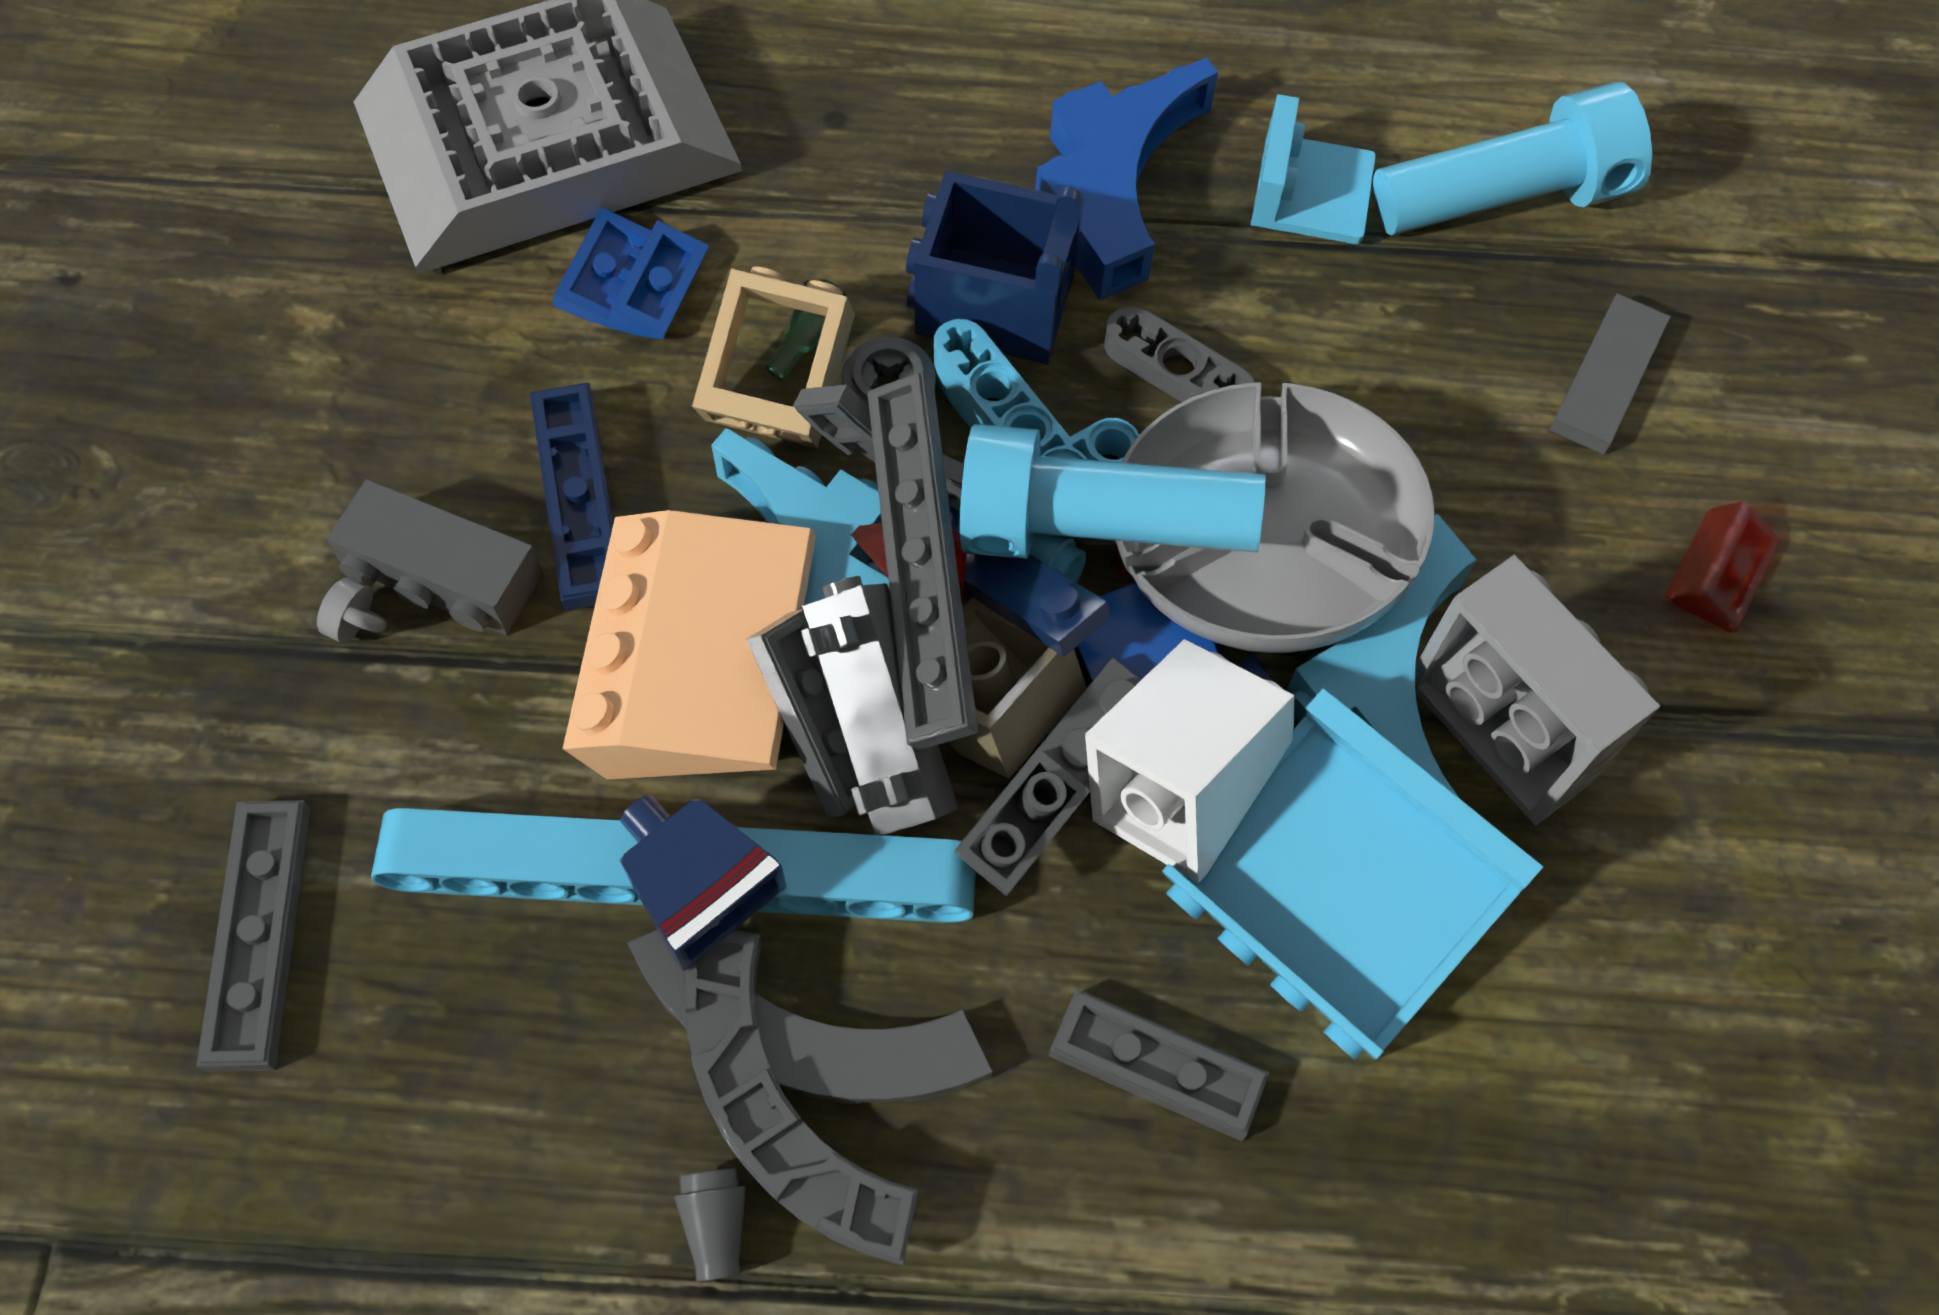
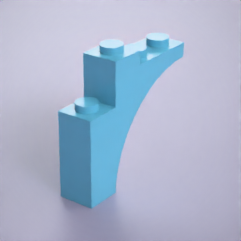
[711,428,890,606]
[1286,514,1477,797]

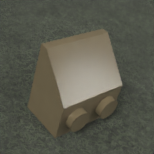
[948,597,1087,779]

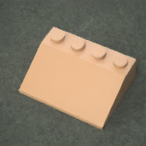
[563,510,816,780]

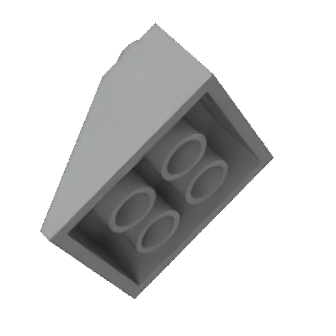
[1415,554,1660,826]

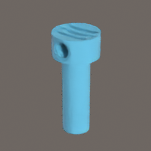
[1373,82,1653,236]
[960,424,1266,559]

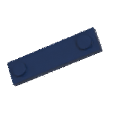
[530,382,614,611]
[949,505,1111,657]

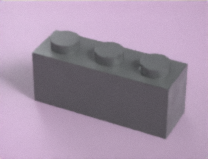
[326,479,543,636]

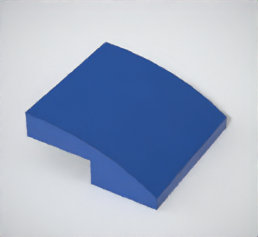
[552,207,709,339]
[1074,582,1218,684]

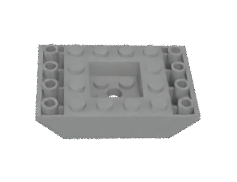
[354,0,742,274]

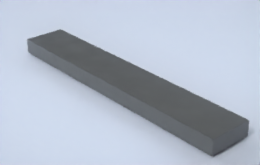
[867,371,978,751]

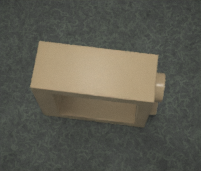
[692,267,855,449]

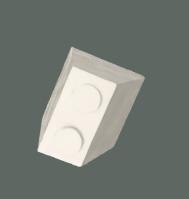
[1085,639,1294,884]

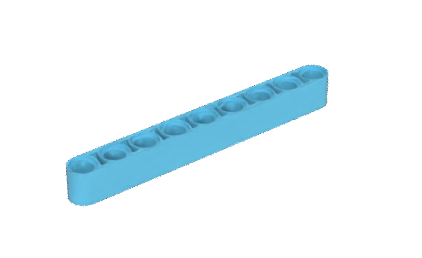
[371,808,976,923]

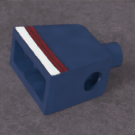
[620,795,787,972]

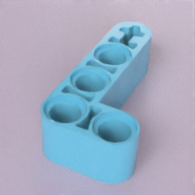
[934,319,1139,462]

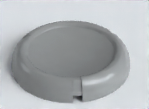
[1116,383,1434,653]

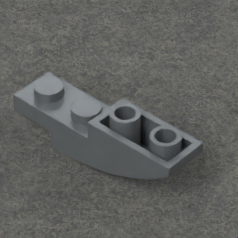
[953,657,1141,896]

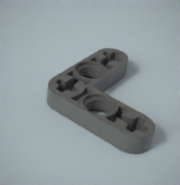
[1104,306,1255,403]

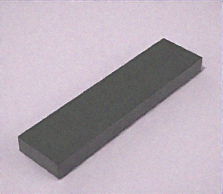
[196,800,311,1072]

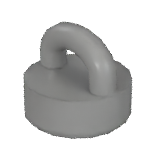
[317,577,388,644]

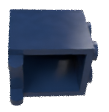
[906,170,1084,365]

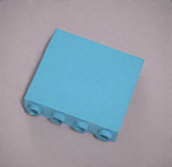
[1162,688,1543,1061]

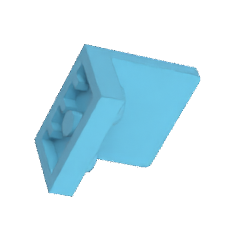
[1251,94,1376,244]

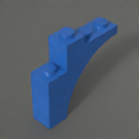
[1035,58,1218,300]

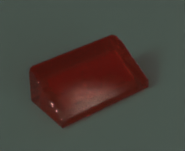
[1665,501,1781,633]

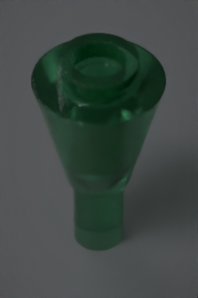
[765,279,848,381]

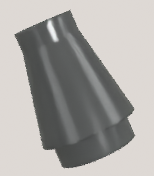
[674,1168,746,1281]

